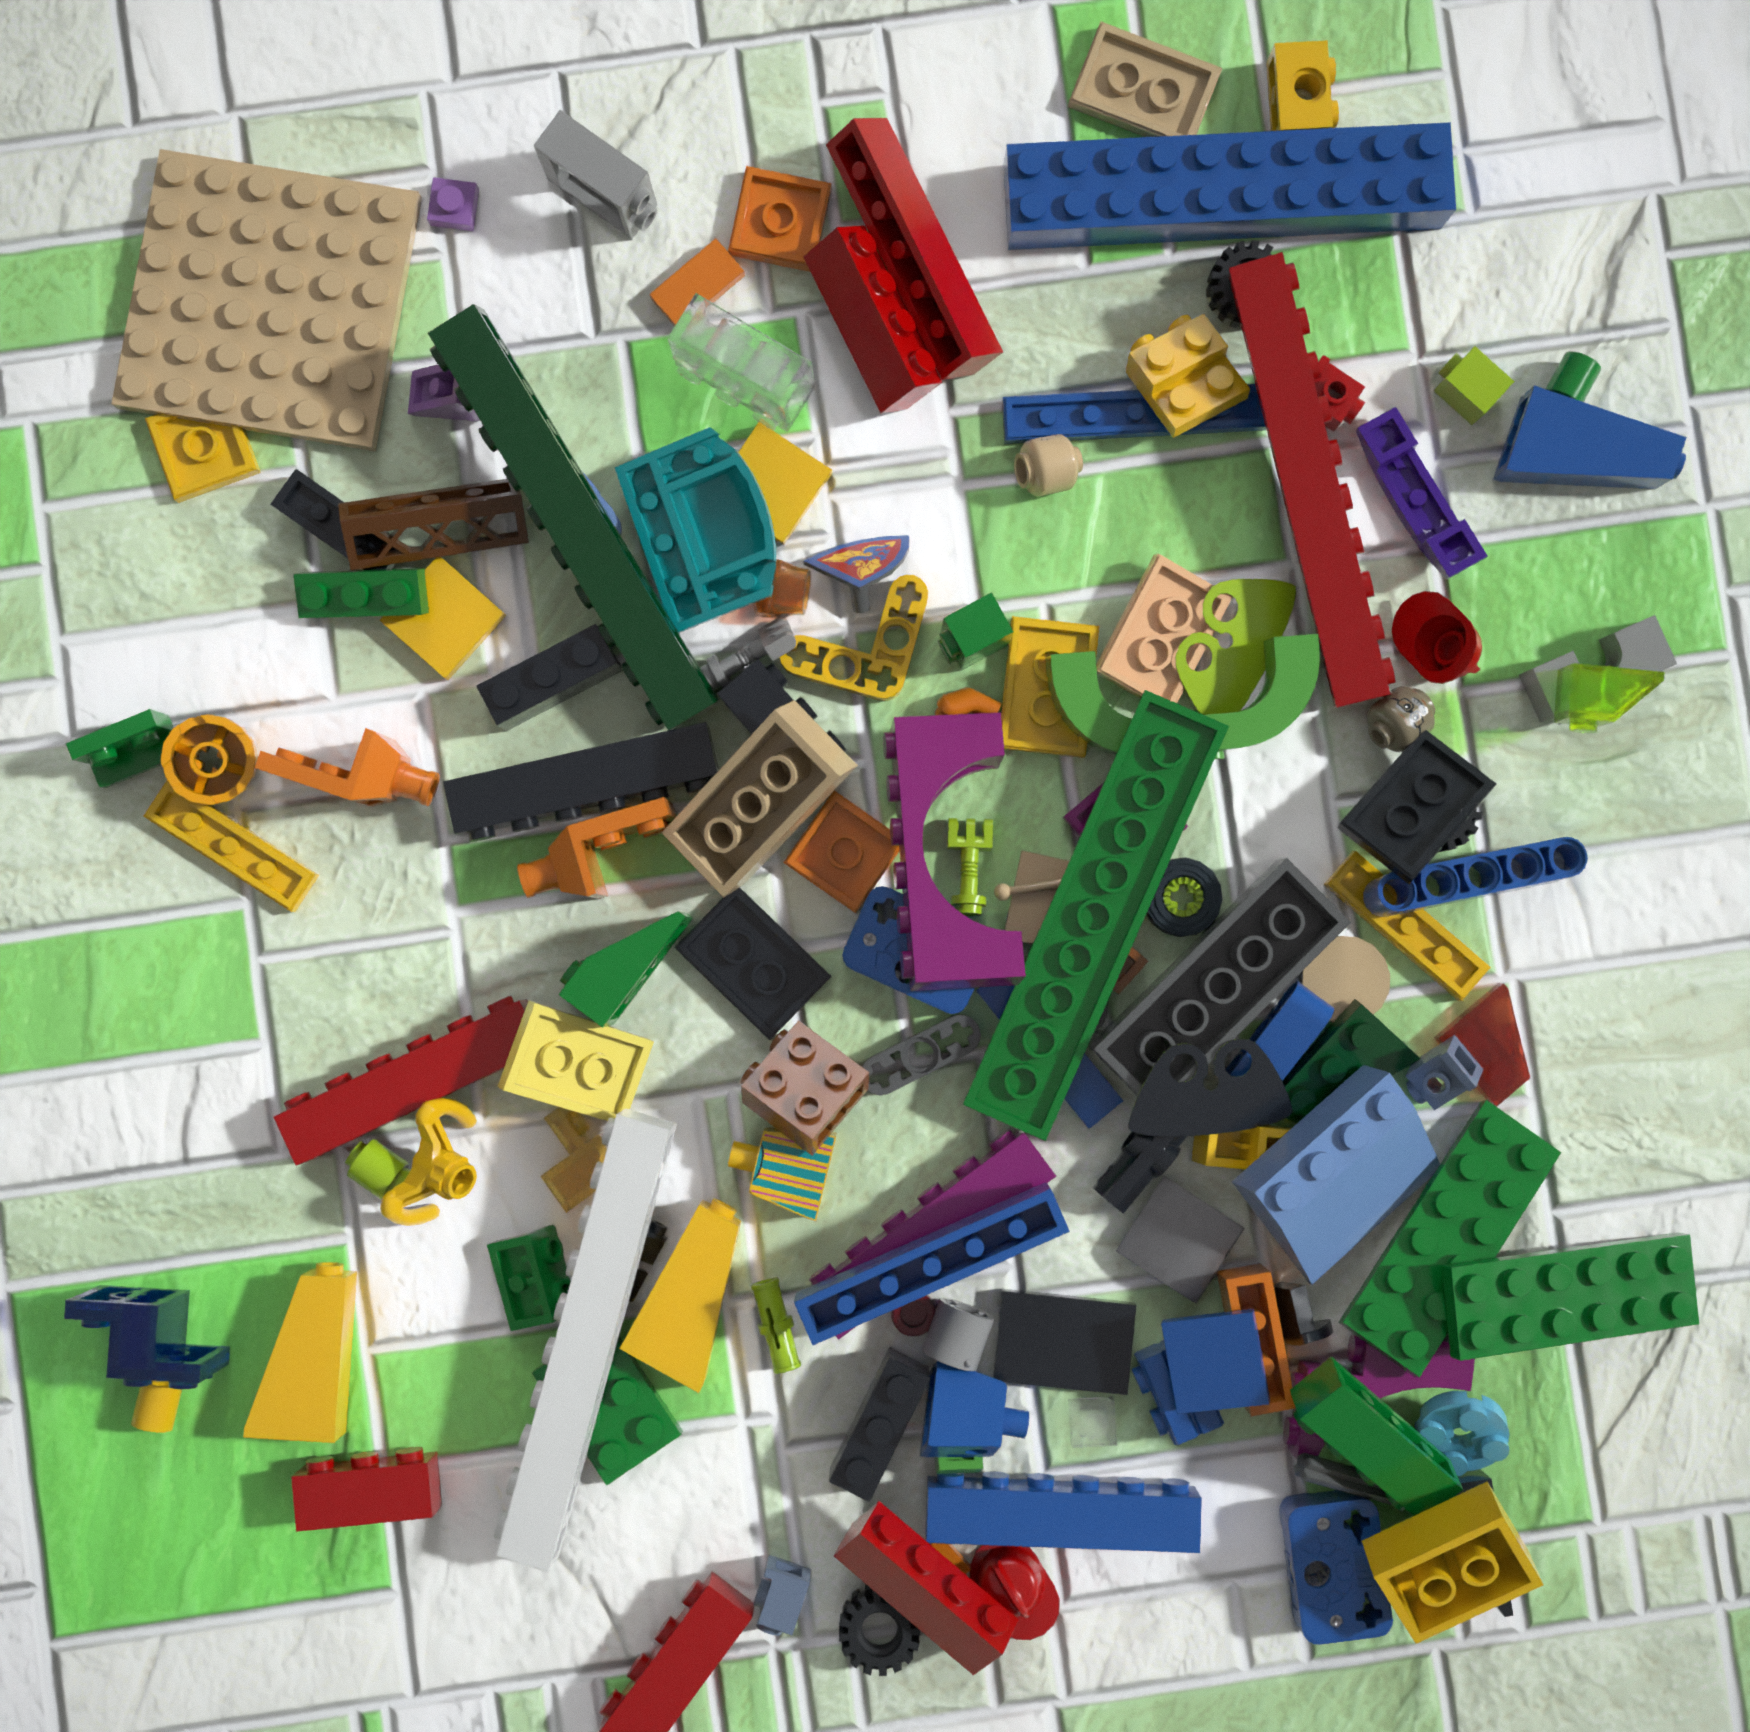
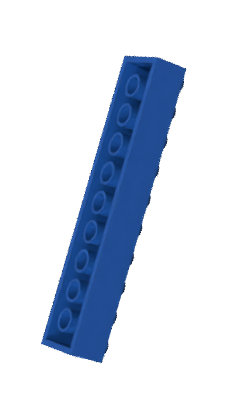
[1003,122,1456,250]

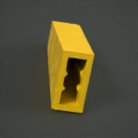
[619,1198,741,1393]
[243,1262,357,1443]

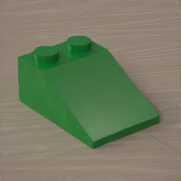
[558,911,693,1028]

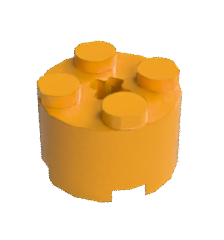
[160,714,258,805]

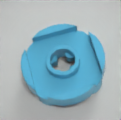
[1414,1391,1510,1476]

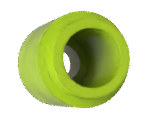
[345,1139,411,1200]

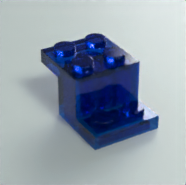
[64,1285,230,1389]

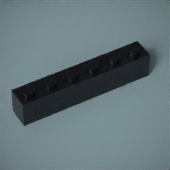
[443,722,719,842]

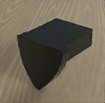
[1273,1282,1333,1346]

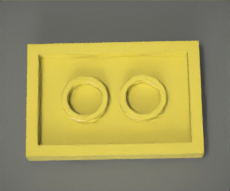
[497,1000,654,1121]

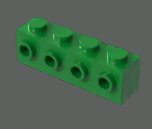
[1290,1357,1463,1516]

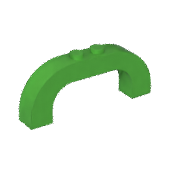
[1045,634,1320,759]

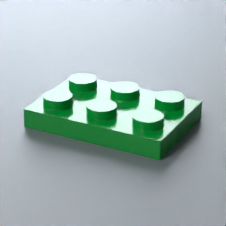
[532,1335,683,1486]

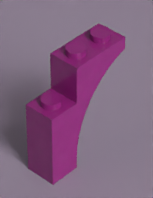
[1283,1334,1475,1459]

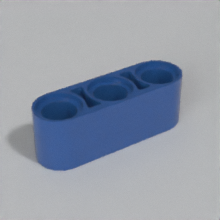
[1225,981,1334,1081]

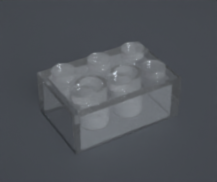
[667,293,815,432]

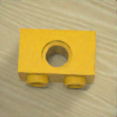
[1266,40,1339,131]

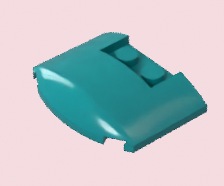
[614,427,776,633]

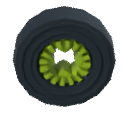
[1146,857,1223,937]

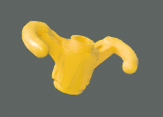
[380,1098,477,1226]

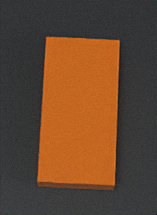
[649,238,745,332]

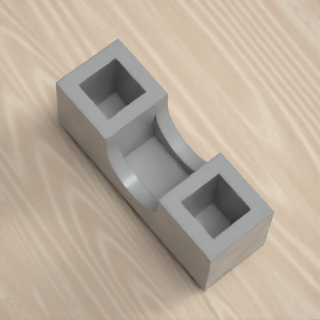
[1519,615,1677,725]

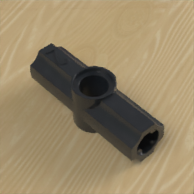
[1092,1132,1187,1214]

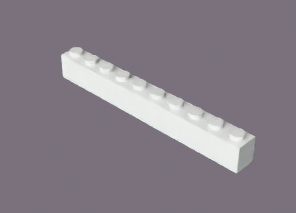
[494,1108,677,1572]

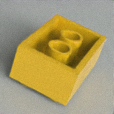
[1362,1482,1544,1644]

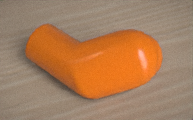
[935,687,1002,715]

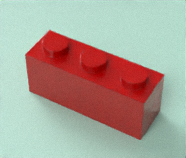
[291,1447,442,1532]

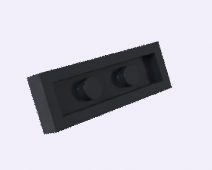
[270,469,396,570]

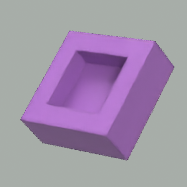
[427,177,480,232]

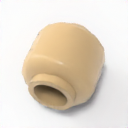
[1014,434,1083,497]

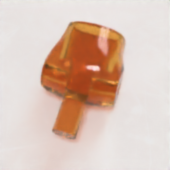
[754,559,811,619]

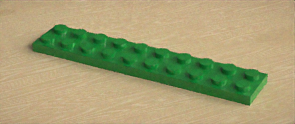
[963,690,1229,1141]

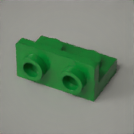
[66,709,174,788]
[487,1224,571,1331]

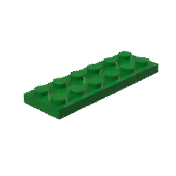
[1338,1100,1562,1378]
[1442,1232,1699,1361]

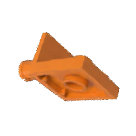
[255,728,440,807]
[517,797,676,899]

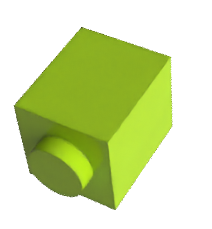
[1433,346,1515,425]

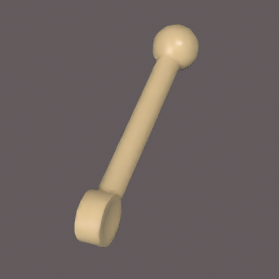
[994,879,1061,901]

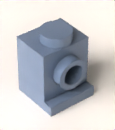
[1406,1035,1483,1111]
[753,1555,811,1636]

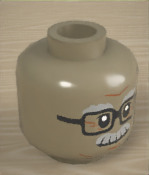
[1367,686,1435,753]

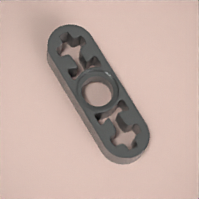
[862,1014,981,1095]

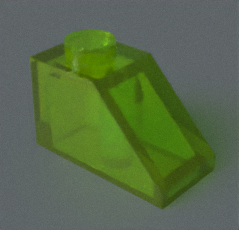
[1553,663,1665,733]

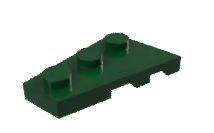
[1282,999,1421,1125]

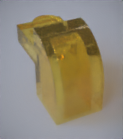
[540,1107,608,1213]

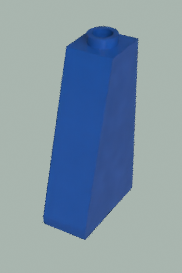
[1493,385,1687,489]

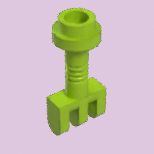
[947,818,993,916]

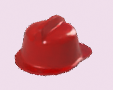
[1392,591,1482,684]
[970,1545,1060,1640]

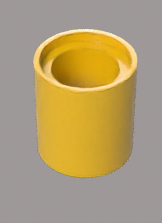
[131,1376,183,1433]

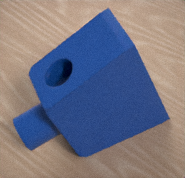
[920,1361,1029,1457]

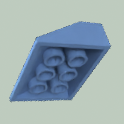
[1232,1065,1440,1284]

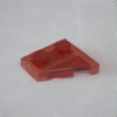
[1434,983,1530,1107]

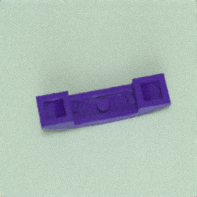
[1356,407,1488,580]

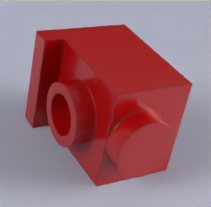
[1314,355,1366,432]

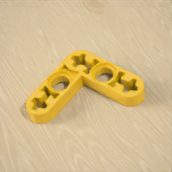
[780,574,928,701]

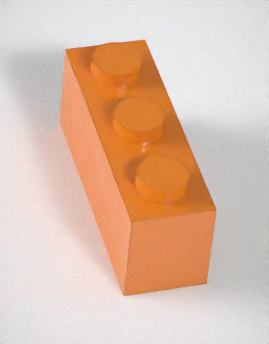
[1217,1263,1295,1416]

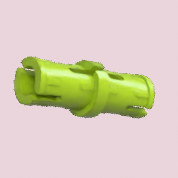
[751,1277,802,1374]

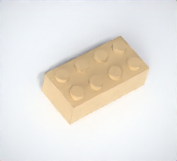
[662,700,858,898]

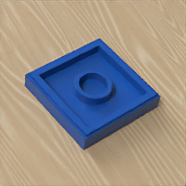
[1161,1309,1270,1414]

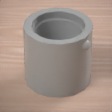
[922,1298,994,1372]

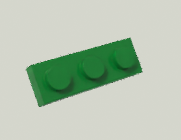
[293,568,429,618]

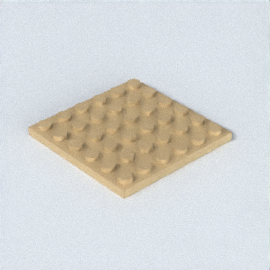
[111,149,422,452]

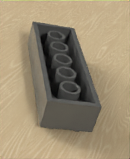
[1088,858,1351,1097]

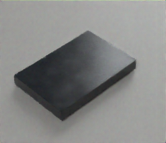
[1337,730,1497,885]
[674,887,832,1040]
[993,1289,1136,1395]

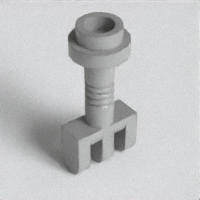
[701,617,796,690]

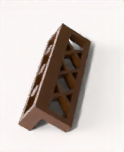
[338,479,529,570]

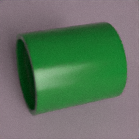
[1545,351,1601,402]

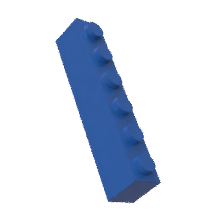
[794,1182,1070,1345]
[925,1471,1202,1553]

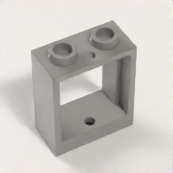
[533,110,657,240]

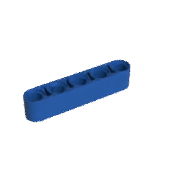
[1363,837,1588,917]

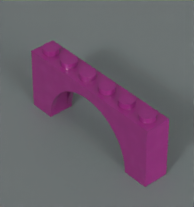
[883,713,1026,991]

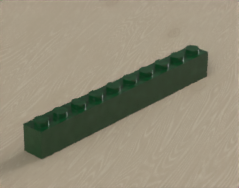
[428,304,719,731]

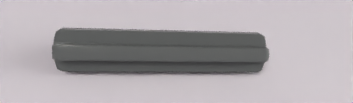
[1293,1453,1392,1505]

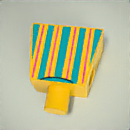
[728,1127,837,1221]

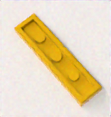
[143,780,319,912]
[1324,851,1491,1001]

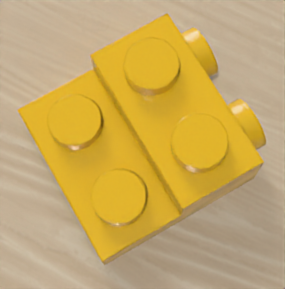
[1126,313,1250,438]

